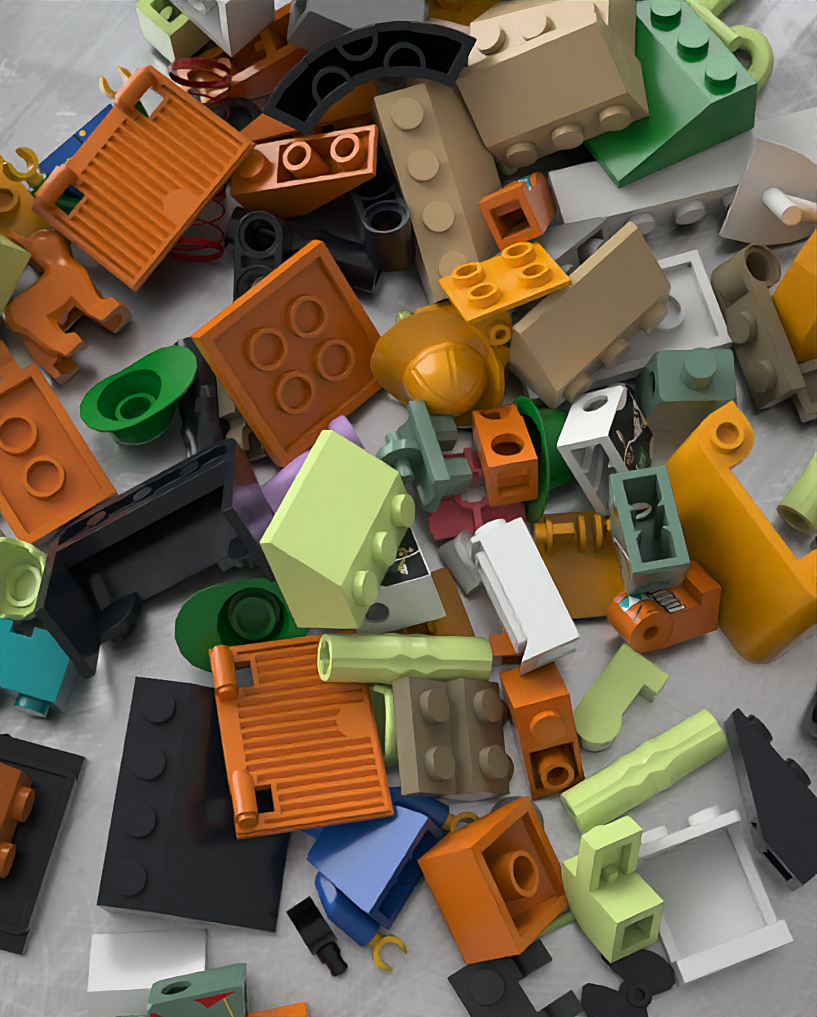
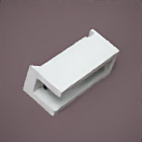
[469,517,580,676]

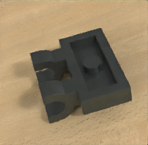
[447,938,584,1017]

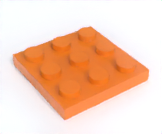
[190,240,382,468]

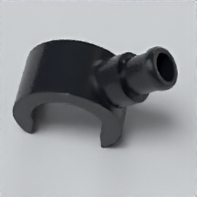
[286,896,348,977]

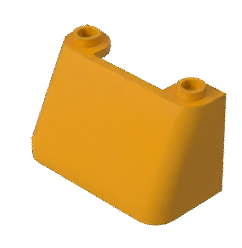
[639,400,817,664]

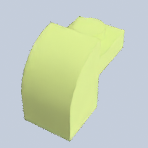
[561,815,664,964]

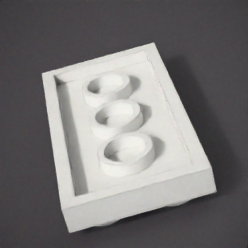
[508,249,732,405]

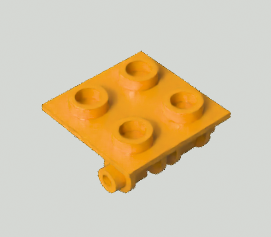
[438,240,572,346]
[532,510,640,619]

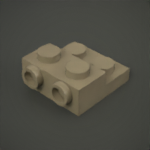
[392,677,514,801]

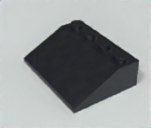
[96,676,291,933]

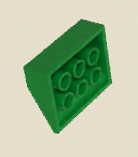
[583,0,758,189]

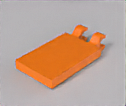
[0,340,118,547]

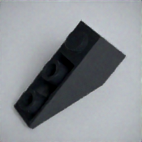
[724,708,817,891]

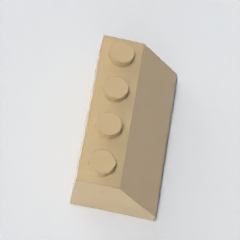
[370,82,502,305]

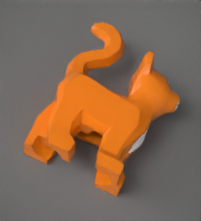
[0,228,133,386]

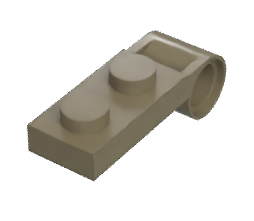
[711,243,807,410]

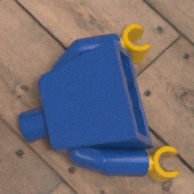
[301,786,479,971]

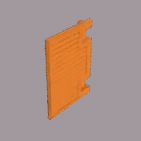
[31,65,256,292]
[208,630,394,840]

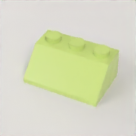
[259,430,415,629]

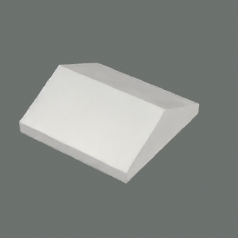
[87,928,208,1017]

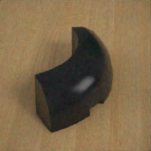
[261,21,477,136]

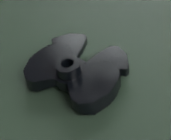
[581,949,675,1017]

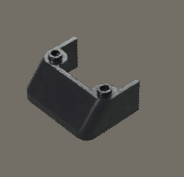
[34,438,276,679]

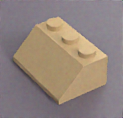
[468,0,636,66]
[456,12,649,169]
[508,221,671,409]

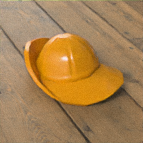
[370,310,505,428]

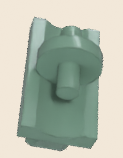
[375,400,472,513]

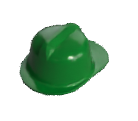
[80,345,198,445]
[513,395,574,524]
[174,577,308,672]

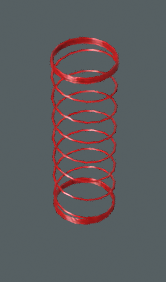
[165,58,231,263]

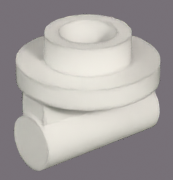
[437,530,484,596]

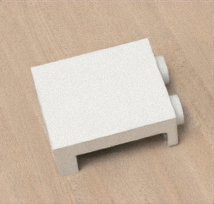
[636,805,794,987]

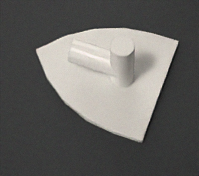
[719,138,817,245]

